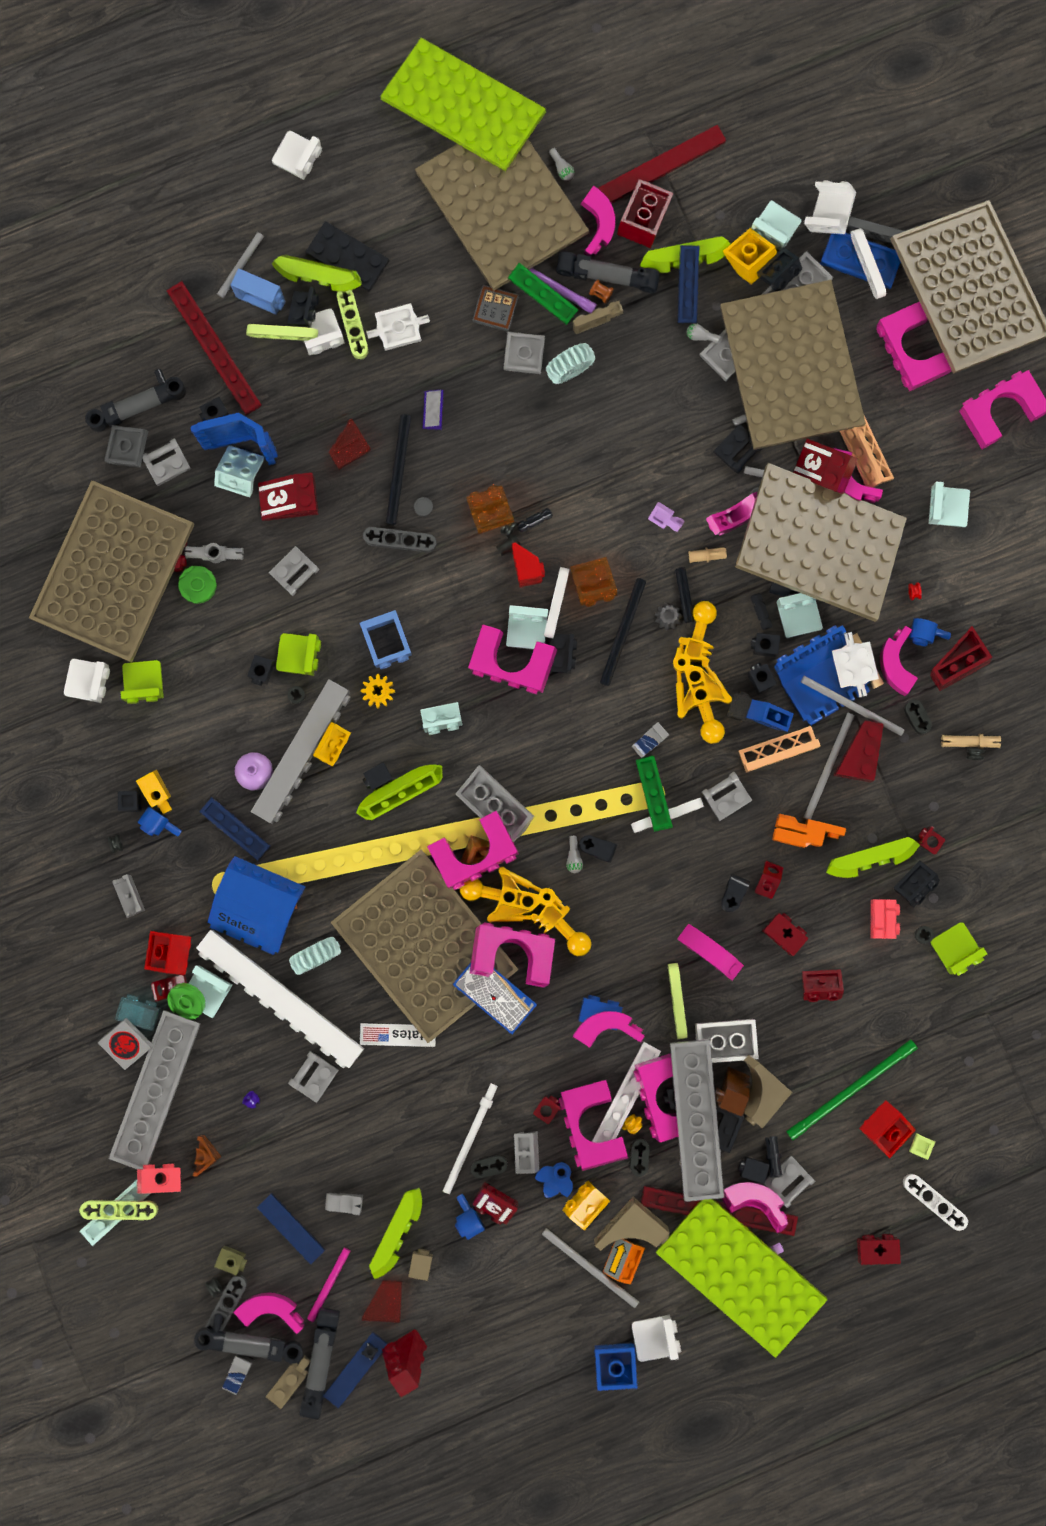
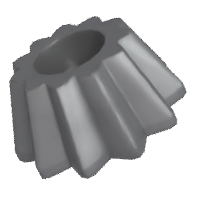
[655,603,682,630]

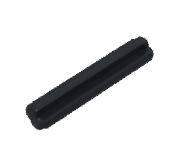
[675,567,695,623]

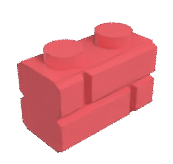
[871,899,900,939]

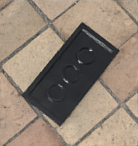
[306,221,389,292]

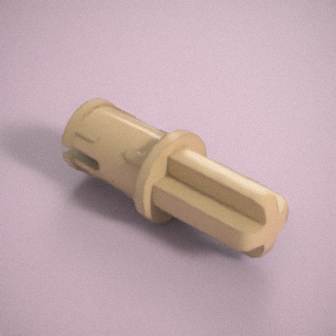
[688,547,727,563]

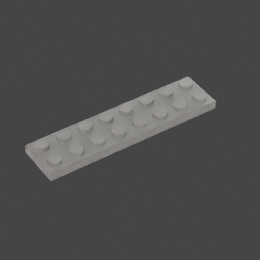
[700,251,833,381]
[109,1010,201,1169]
[670,1039,724,1201]

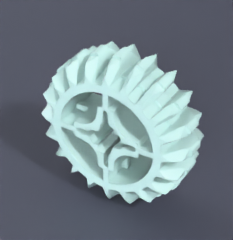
[546,343,595,384]
[289,937,341,975]

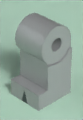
[325,1193,363,1215]

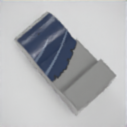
[632,722,669,758]
[222,1354,254,1395]

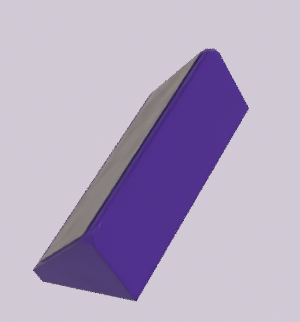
[423,390,444,430]

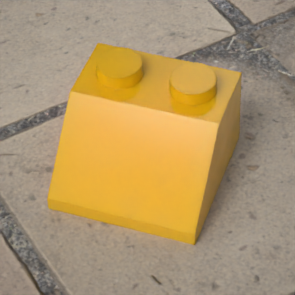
[723,228,777,284]

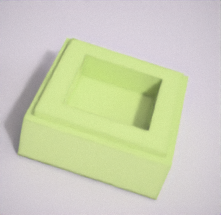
[909,1133,935,1160]

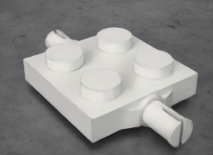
[366,304,430,351]
[832,632,879,697]

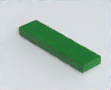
[508,263,578,325]
[636,756,673,832]

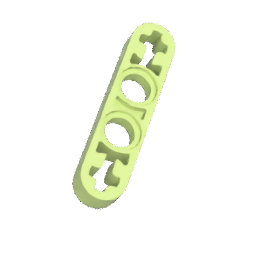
[337,290,368,359]
[246,324,318,341]
[668,963,688,1039]
[80,1200,158,1220]

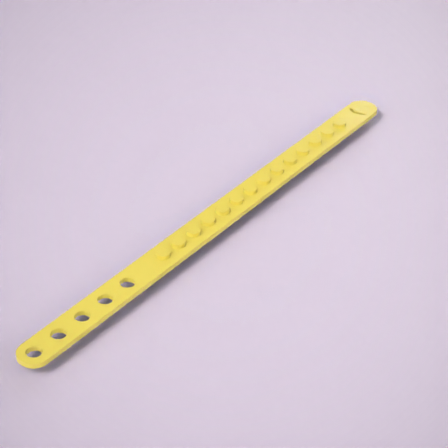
[212,783,665,894]

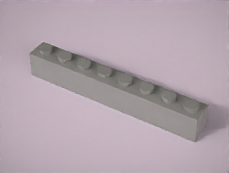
[251,679,351,824]

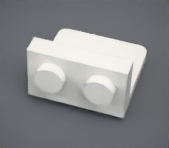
[272,131,322,180]
[304,309,344,355]
[64,659,110,703]
[632,1315,681,1362]

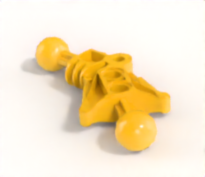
[673,601,732,744]
[459,867,592,956]

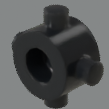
[361,1342,379,1360]

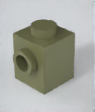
[215,1246,247,1275]

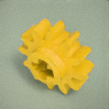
[361,674,395,709]

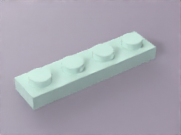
[80,1180,151,1246]

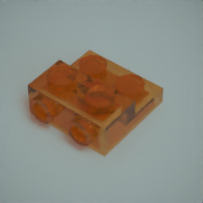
[466,485,514,534]
[570,557,617,607]

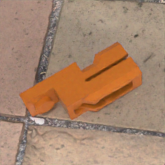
[772,814,846,848]

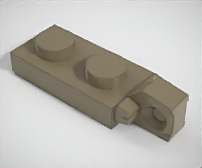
[573,301,623,334]
[266,1356,310,1409]

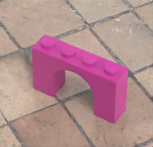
[877,302,952,391]
[959,370,1046,449]
[468,625,557,694]
[427,811,519,890]
[470,923,555,988]
[633,1053,678,1142]
[559,1080,628,1171]

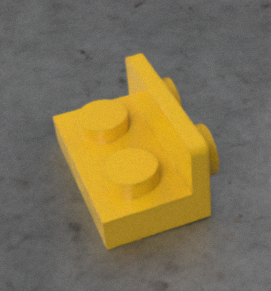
[313,722,351,767]
[563,1181,610,1230]

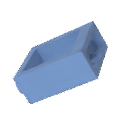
[231,268,285,315]
[360,610,412,669]

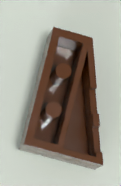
[715,1067,750,1116]

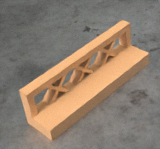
[840,416,894,488]
[739,726,821,772]

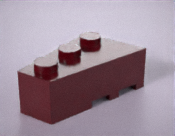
[930,626,993,691]
[833,721,884,783]
[382,1329,427,1397]

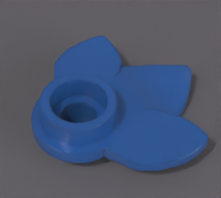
[535,1162,573,1198]

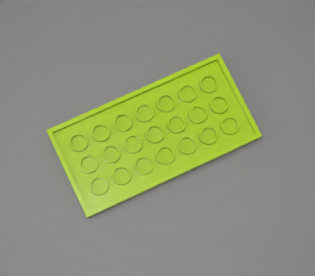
[381,38,546,171]
[656,1199,827,1358]

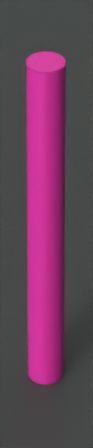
[307,1247,351,1322]

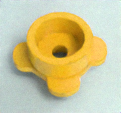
[622,1114,642,1134]

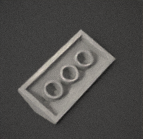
[456,765,534,842]

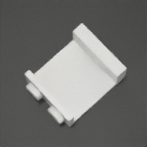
[804,180,856,234]

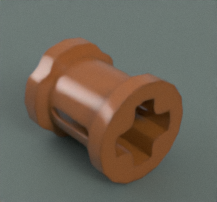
[589,279,614,304]

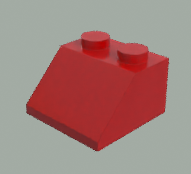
[512,543,545,587]
[144,931,191,975]
[859,1100,916,1158]

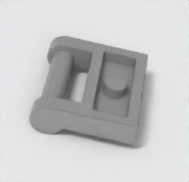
[142,438,191,486]
[269,546,320,596]
[701,772,752,821]
[288,1051,339,1103]
[764,1155,815,1208]

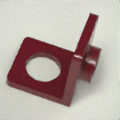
[917,826,945,855]
[755,861,784,899]
[151,975,187,1001]
[533,1095,561,1124]

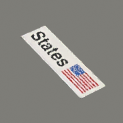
[360,1023,436,1047]

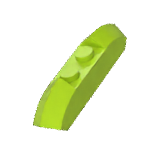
[640,236,731,273]
[272,255,362,291]
[356,765,443,820]
[826,837,920,878]
[369,1188,422,1279]

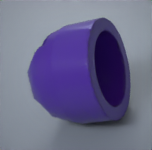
[242,1091,260,1108]

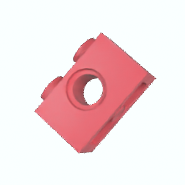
[137,1164,181,1194]

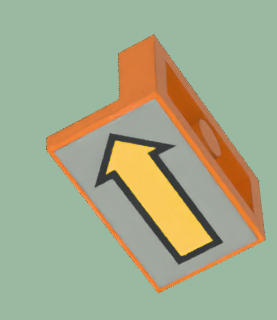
[602,1239,645,1285]

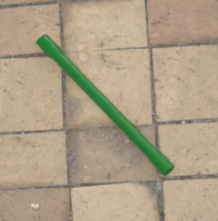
[786,1040,918,1141]

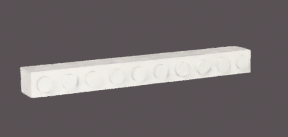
[196,930,364,1068]

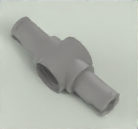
[185,543,244,563]

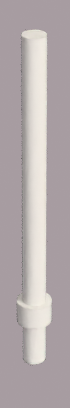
[443,1083,498,1194]

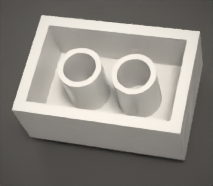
[695,1019,759,1063]

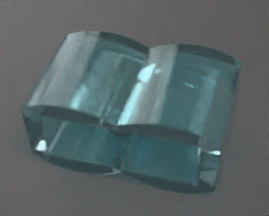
[115,994,161,1031]

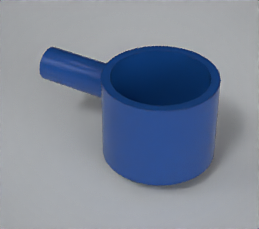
[909,618,951,646]
[138,806,182,837]
[455,1194,485,1240]

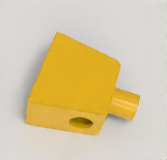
[136,770,172,815]

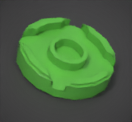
[178,566,217,604]
[167,983,205,1020]

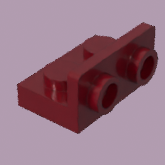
[802,969,844,1002]

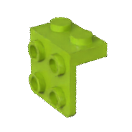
[276,633,321,676]
[121,660,164,704]
[931,922,987,976]

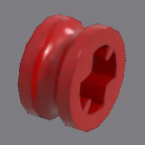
[908,582,922,601]

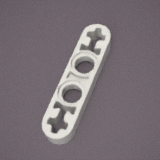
[851,228,886,299]
[544,567,570,639]
[631,798,704,833]
[903,1174,968,1231]

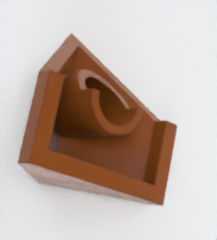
[460,835,490,865]
[193,1135,221,1176]

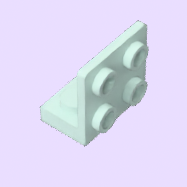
[751,201,802,250]
[214,446,264,497]
[929,482,970,527]
[776,593,823,638]
[506,605,548,649]
[421,702,462,735]
[188,965,232,1018]

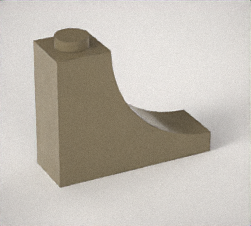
[744,1055,792,1128]
[594,1197,670,1251]

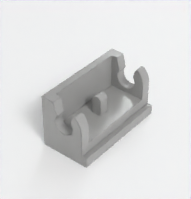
[112,874,145,918]
[514,1131,539,1174]

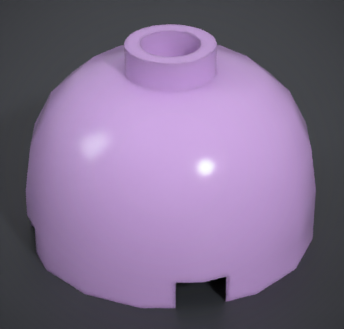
[235,752,273,791]

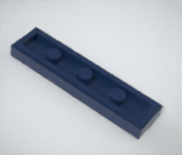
[677,245,699,323]
[199,797,271,861]
[257,1193,325,1265]
[324,1332,388,1409]

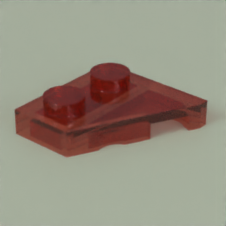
[329,418,371,470]
[362,1280,402,1322]

